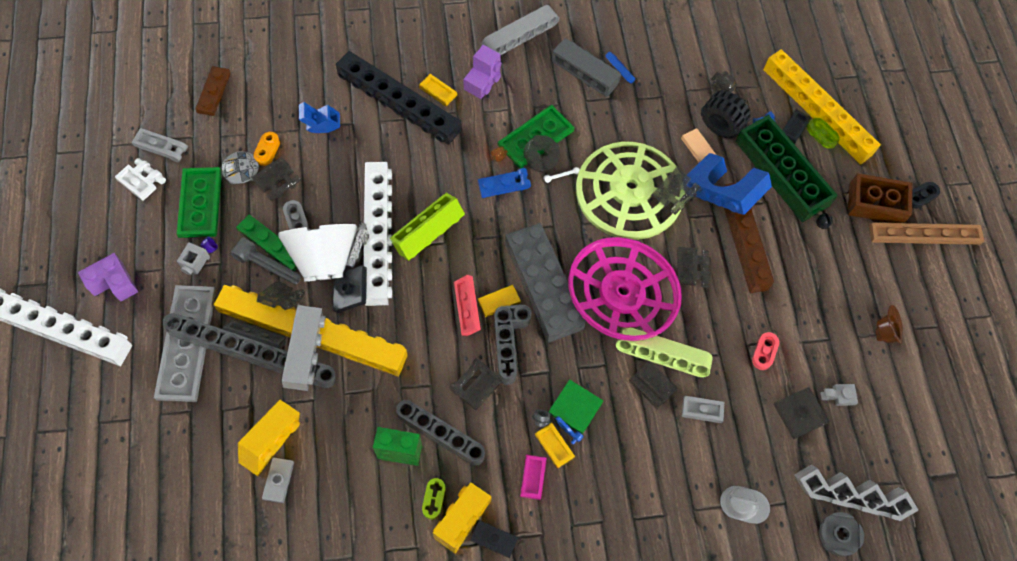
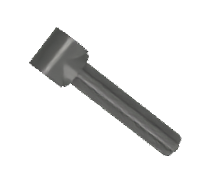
[230,237,301,285]

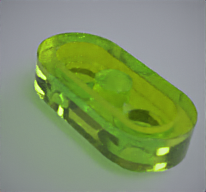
[807,118,840,149]

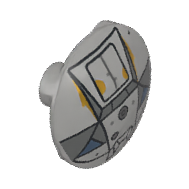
[222,151,259,184]

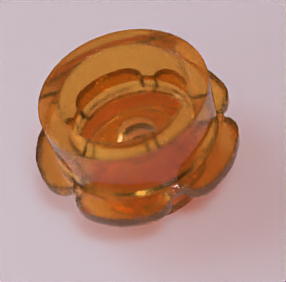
[490,146,507,162]

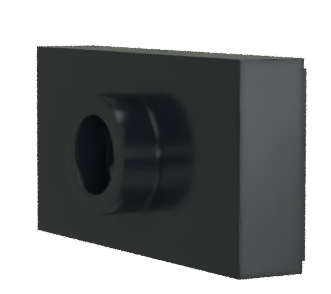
[470,520,518,559]

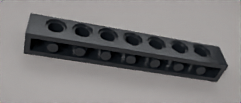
[336,51,461,145]

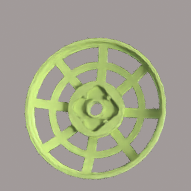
[576,142,685,240]

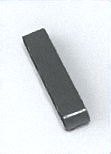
[397,400,485,465]

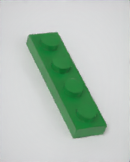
[236,214,297,271]

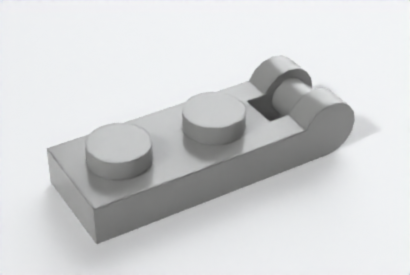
[132,128,188,162]

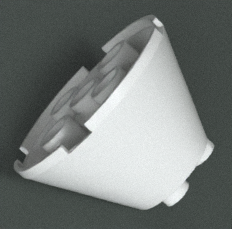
[278,224,357,282]

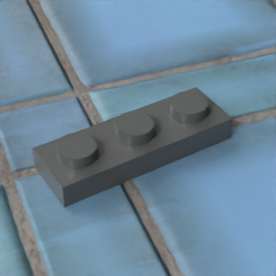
[223,320,287,349]

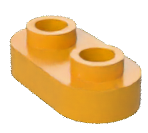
[254,132,280,166]

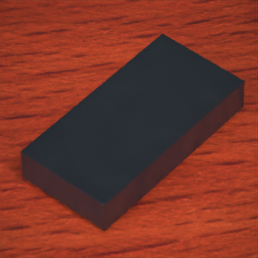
[782,109,812,145]

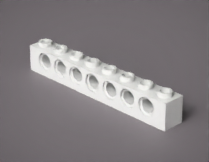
[364,162,392,306]
[0,288,133,366]

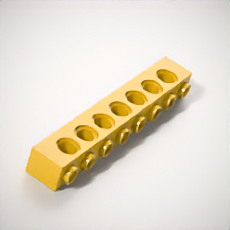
[763,49,881,165]

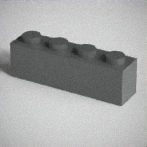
[552,38,621,97]

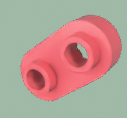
[752,332,779,370]

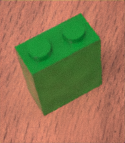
[373,427,422,466]

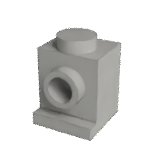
[177,242,210,275]

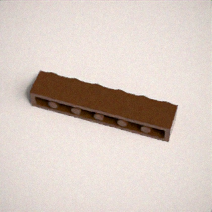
[724,182,774,293]

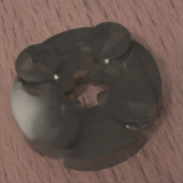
[523,135,560,172]

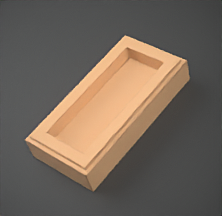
[681,128,716,163]

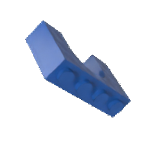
[682,153,772,215]

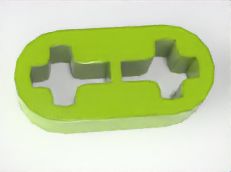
[422,478,446,520]

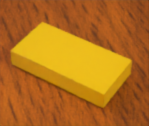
[419,74,457,107]
[478,285,521,317]
[535,423,575,469]

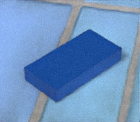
[605,52,636,83]

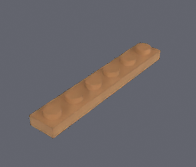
[869,223,984,245]

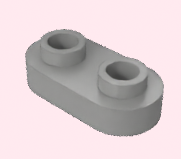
[283,200,309,230]

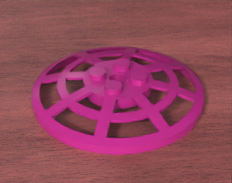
[568,237,682,341]

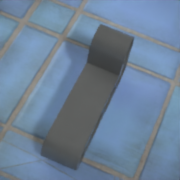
[494,305,532,385]

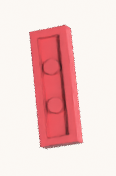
[454,275,481,336]

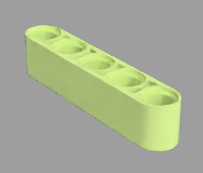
[616,328,713,377]

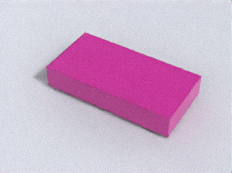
[520,455,547,500]

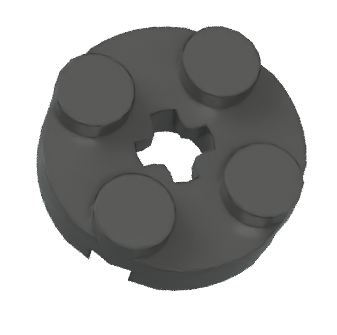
[819,512,864,557]

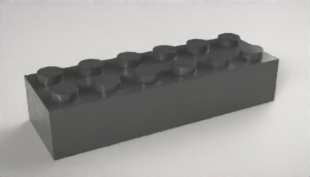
[505,223,586,343]

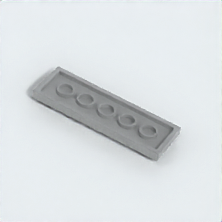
[154,285,216,402]

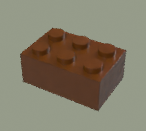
[848,173,912,223]

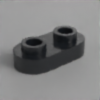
[912,182,940,209]

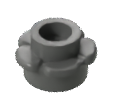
[531,409,551,427]

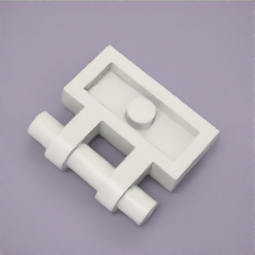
[115,158,166,201]

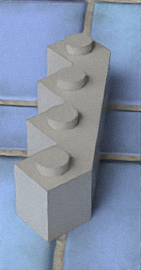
[794,465,918,521]

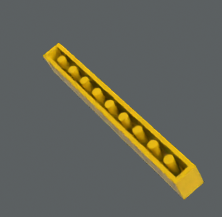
[214,285,408,377]

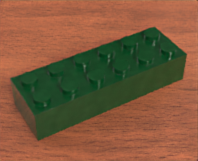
[735,115,838,223]

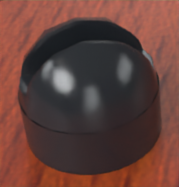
[816,213,833,229]

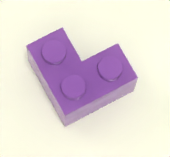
[463,45,502,99]
[78,253,138,301]

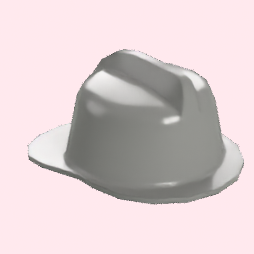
[720,486,770,524]

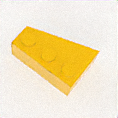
[238,400,300,476]
[433,482,492,554]

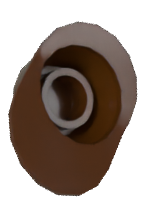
[875,305,903,344]

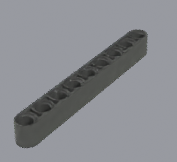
[163,313,336,388]

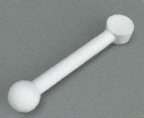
[544,167,580,183]

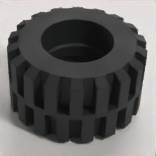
[701,90,751,139]

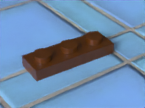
[195,66,231,116]

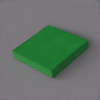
[549,379,604,435]

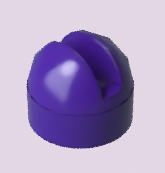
[200,237,218,254]

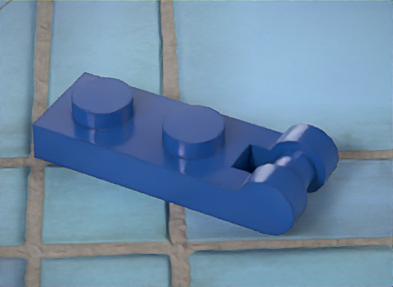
[478,168,531,198]

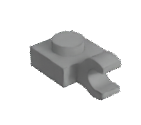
[820,384,858,406]

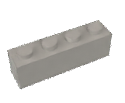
[282,305,326,391]

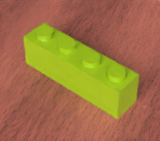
[389,192,465,261]

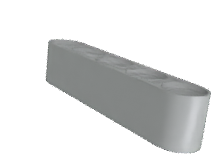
[482,5,559,55]

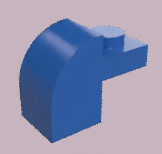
[299,102,340,133]

